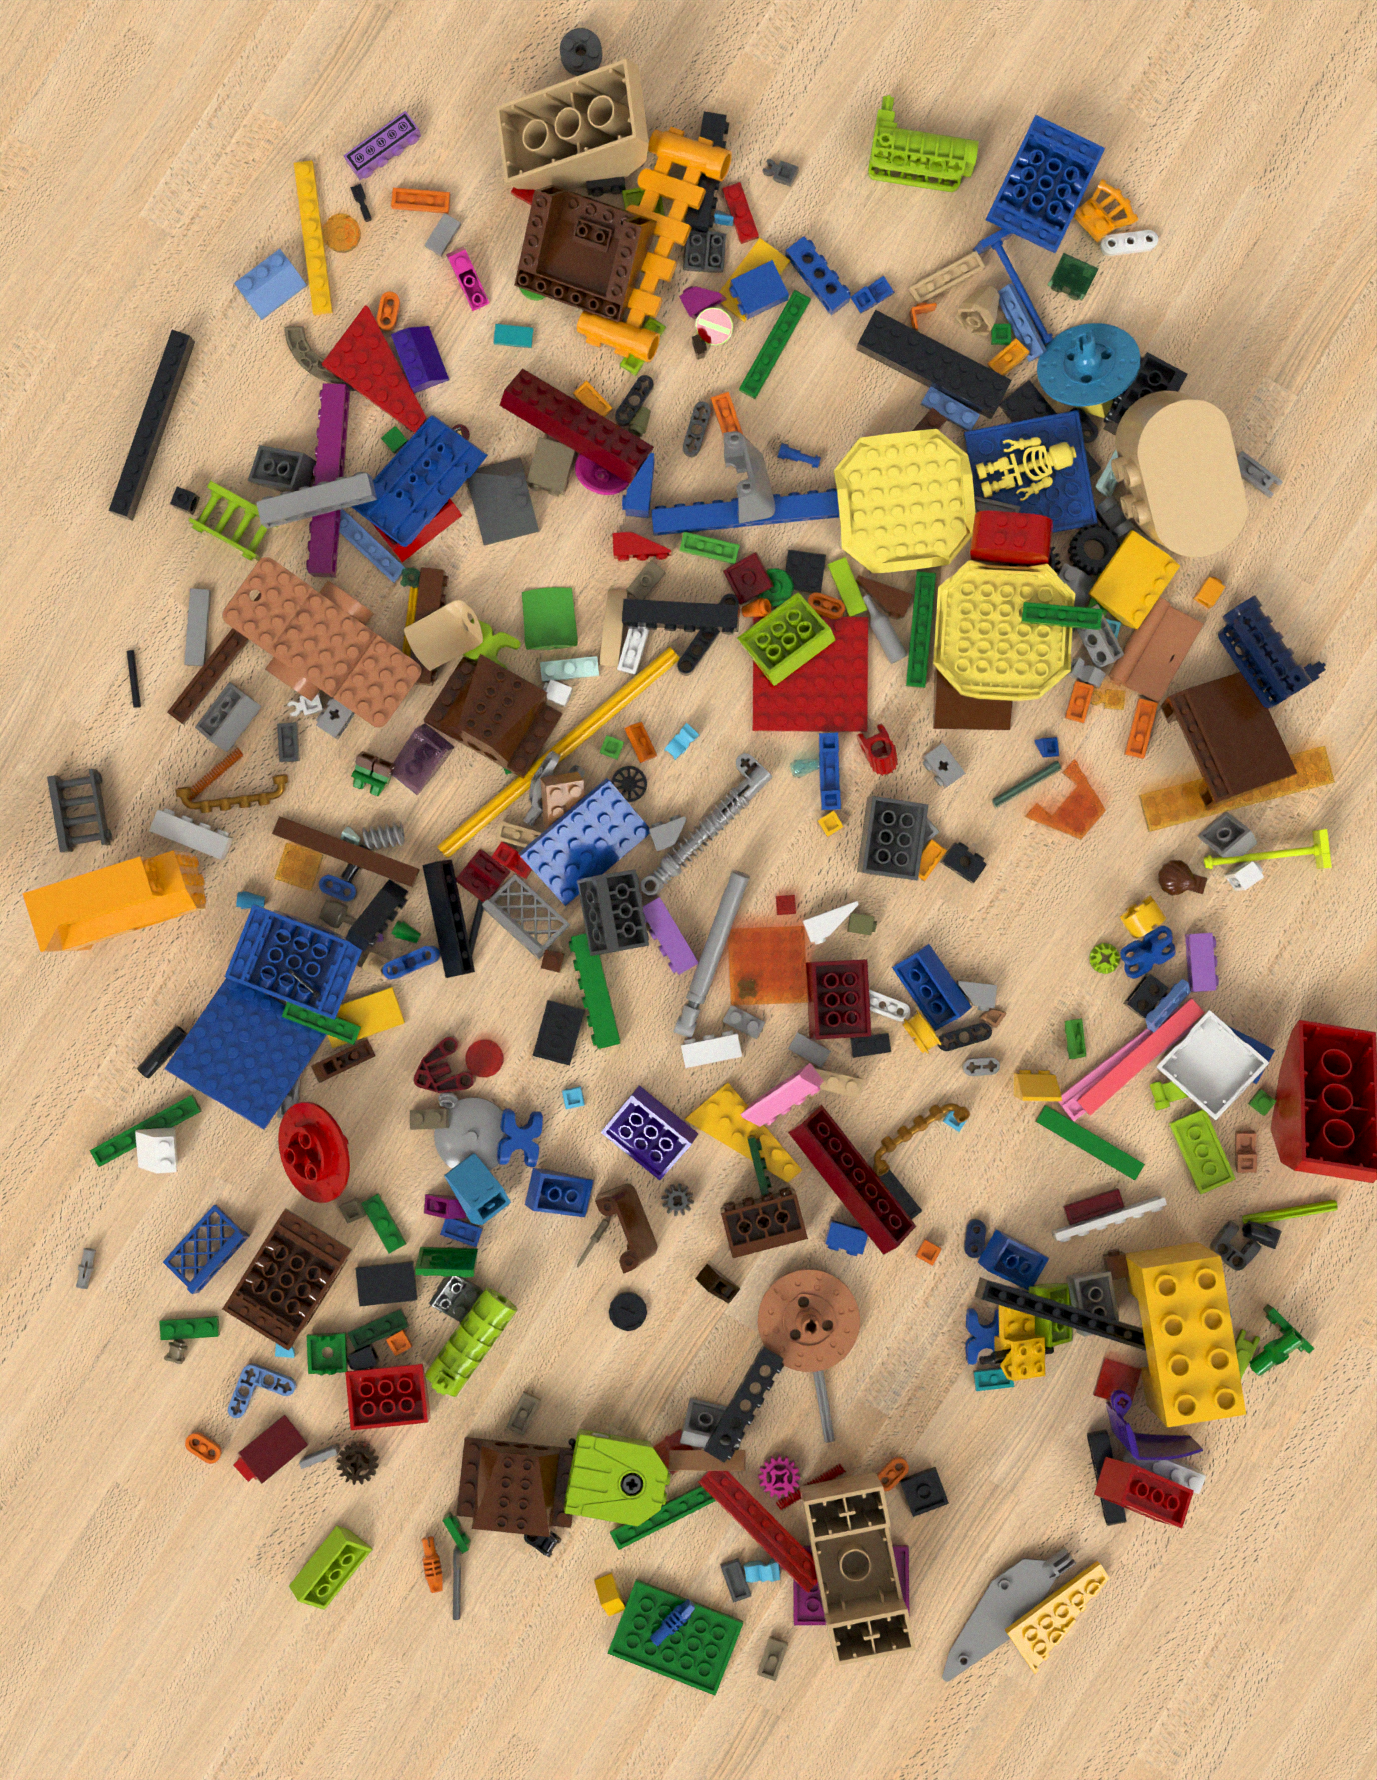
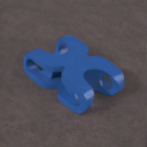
[1120,926,1176,979]
[382,946,440,980]
[497,1108,543,1167]
[965,1308,999,1365]

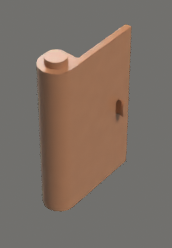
[1108,597,1204,704]

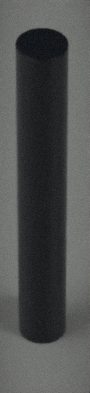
[126,650,141,708]
[469,899,484,956]

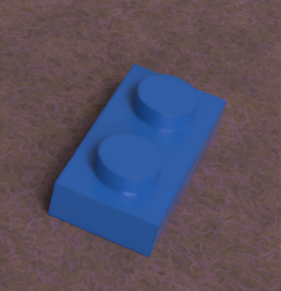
[440,1219,483,1247]

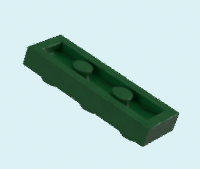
[747,1134,772,1195]
[348,1308,409,1351]

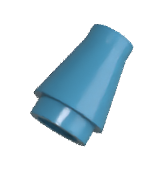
[236,890,265,909]

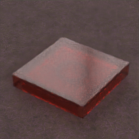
[1093,1357,1142,1404]

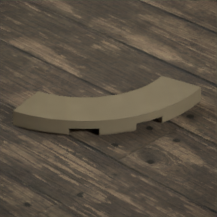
[284,326,343,384]

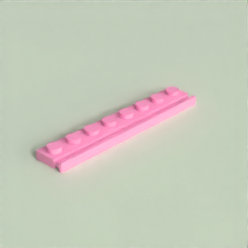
[1058,1006,1194,1121]

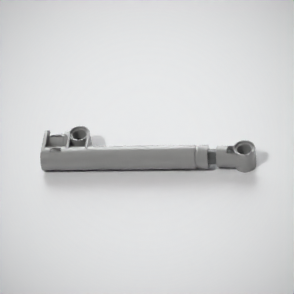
[673,870,750,1038]

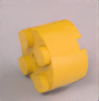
[1119,895,1166,939]

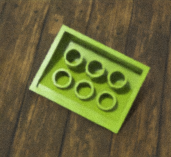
[737,592,836,686]

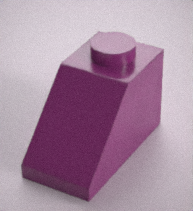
[679,286,727,319]
[424,1194,466,1219]

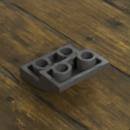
[683,231,726,273]

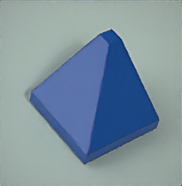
[1035,737,1059,758]

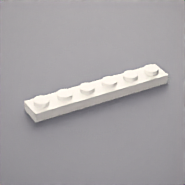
[1052,1195,1167,1242]

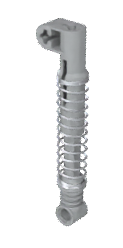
[641,753,773,897]

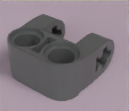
[1096,495,1135,540]
[1210,1220,1261,1271]

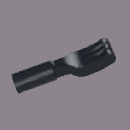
[350,184,372,222]

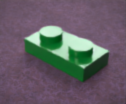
[442,1512,471,1554]

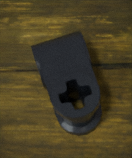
[524,1531,561,1557]

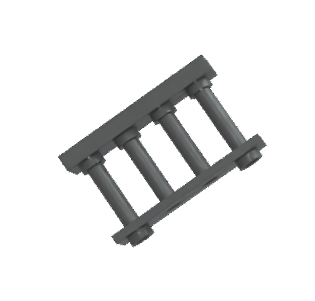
[47,769,112,853]

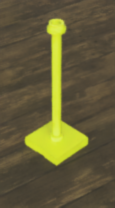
[1204,829,1332,869]

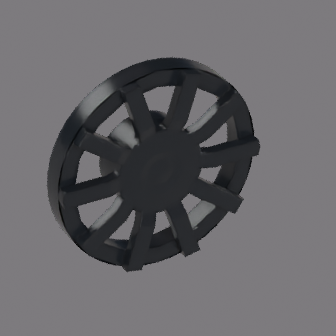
[611,766,647,802]

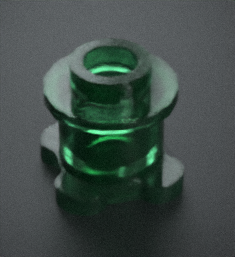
[400,567,420,588]

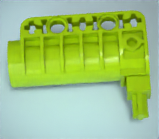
[868,95,979,192]

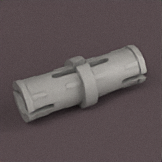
[76,1248,96,1289]

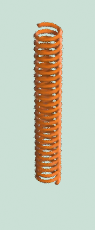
[188,747,243,801]

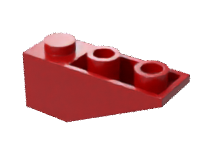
[612,532,671,562]

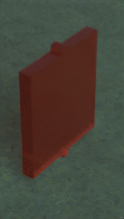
[654,1429,694,1475]

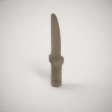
[577,1219,610,1267]

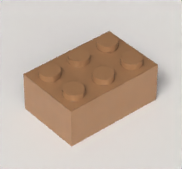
[540,772,585,831]

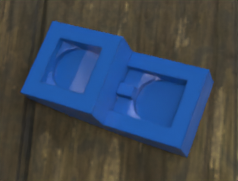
[851,276,895,313]

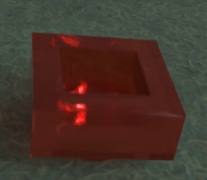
[775,895,796,915]

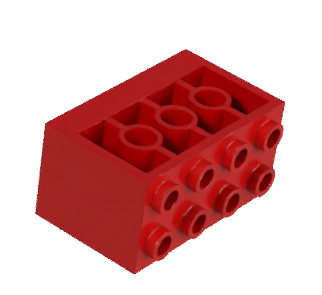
[1094,1457,1194,1529]

